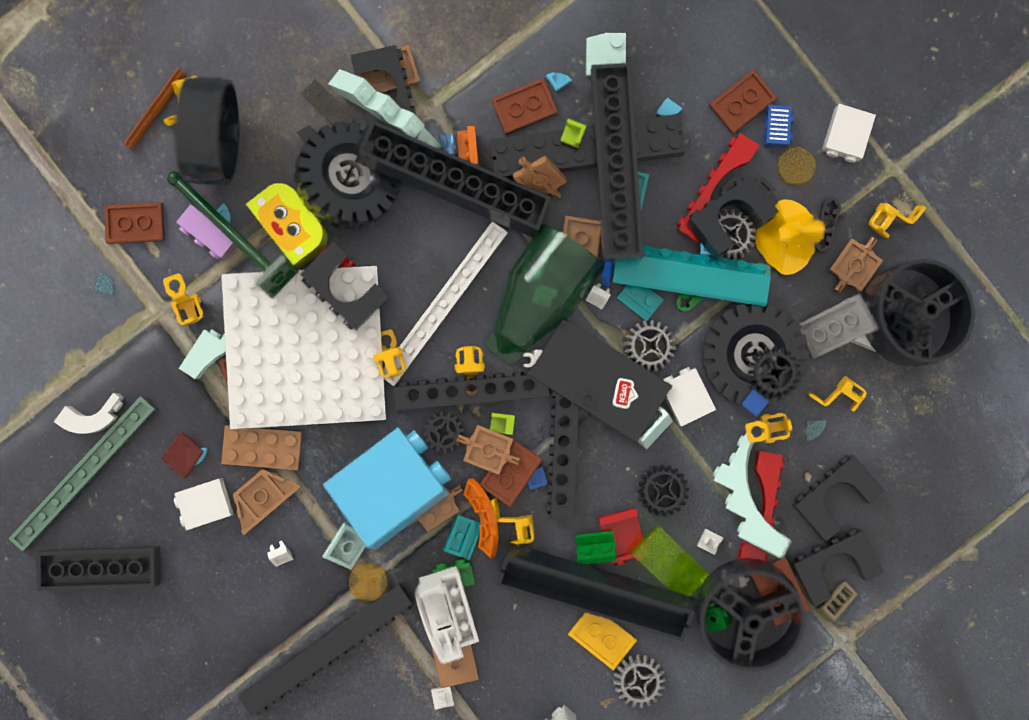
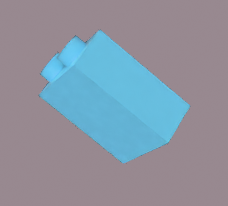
[323,428,451,550]

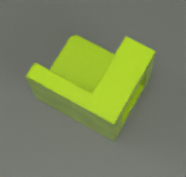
[560,119,586,148]
[490,413,515,435]

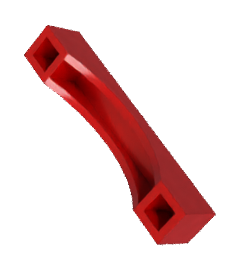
[677,133,760,244]
[737,451,785,562]

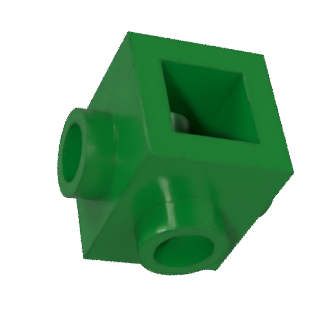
[704,600,732,633]

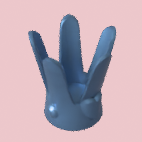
[438,131,458,155]

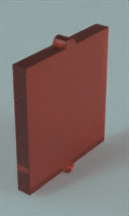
[162,432,204,478]

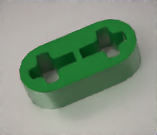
[675,294,704,312]

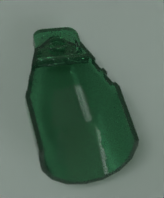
[486,224,604,363]

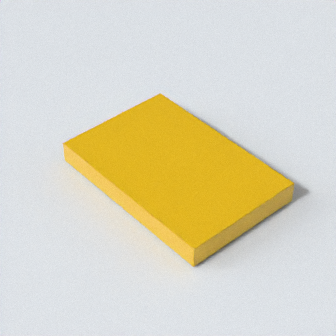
[568,612,637,671]

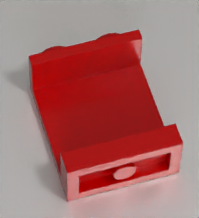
[598,507,649,566]

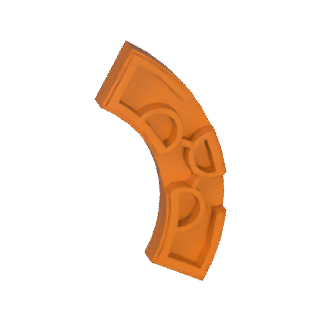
[463,478,498,558]

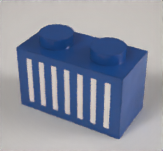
[763,105,794,148]

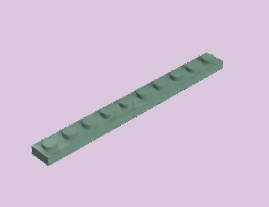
[8,396,156,552]

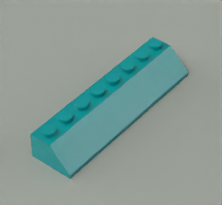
[613,245,771,306]

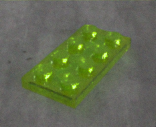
[630,525,709,596]

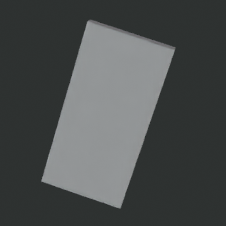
[799,293,878,359]

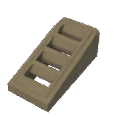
[816,580,858,623]

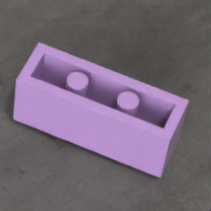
[176,204,236,260]

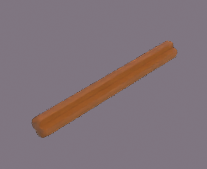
[124,68,186,150]

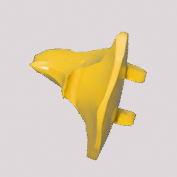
[755,199,825,275]

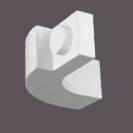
[54,393,125,434]

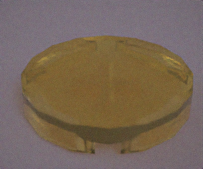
[777,147,816,185]
[349,562,387,601]

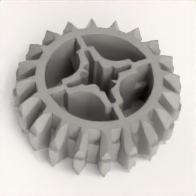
[718,209,756,260]
[624,320,676,372]
[613,654,666,708]

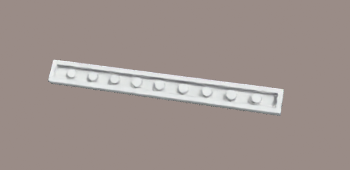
[383,221,508,386]

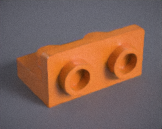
[457,126,478,165]

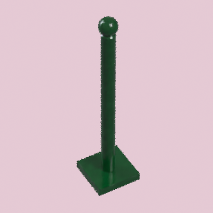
[167,171,299,298]

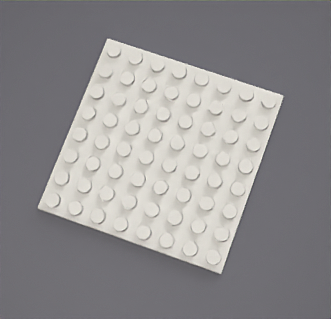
[222,266,386,429]

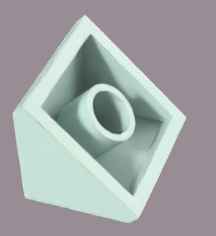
[323,521,366,569]

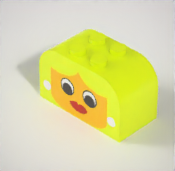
[246,183,328,269]

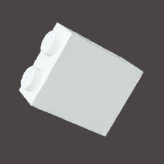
[822,104,876,163]
[663,367,716,427]
[174,478,234,530]

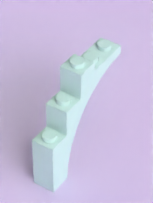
[328,69,442,149]
[179,329,226,379]
[713,434,791,559]

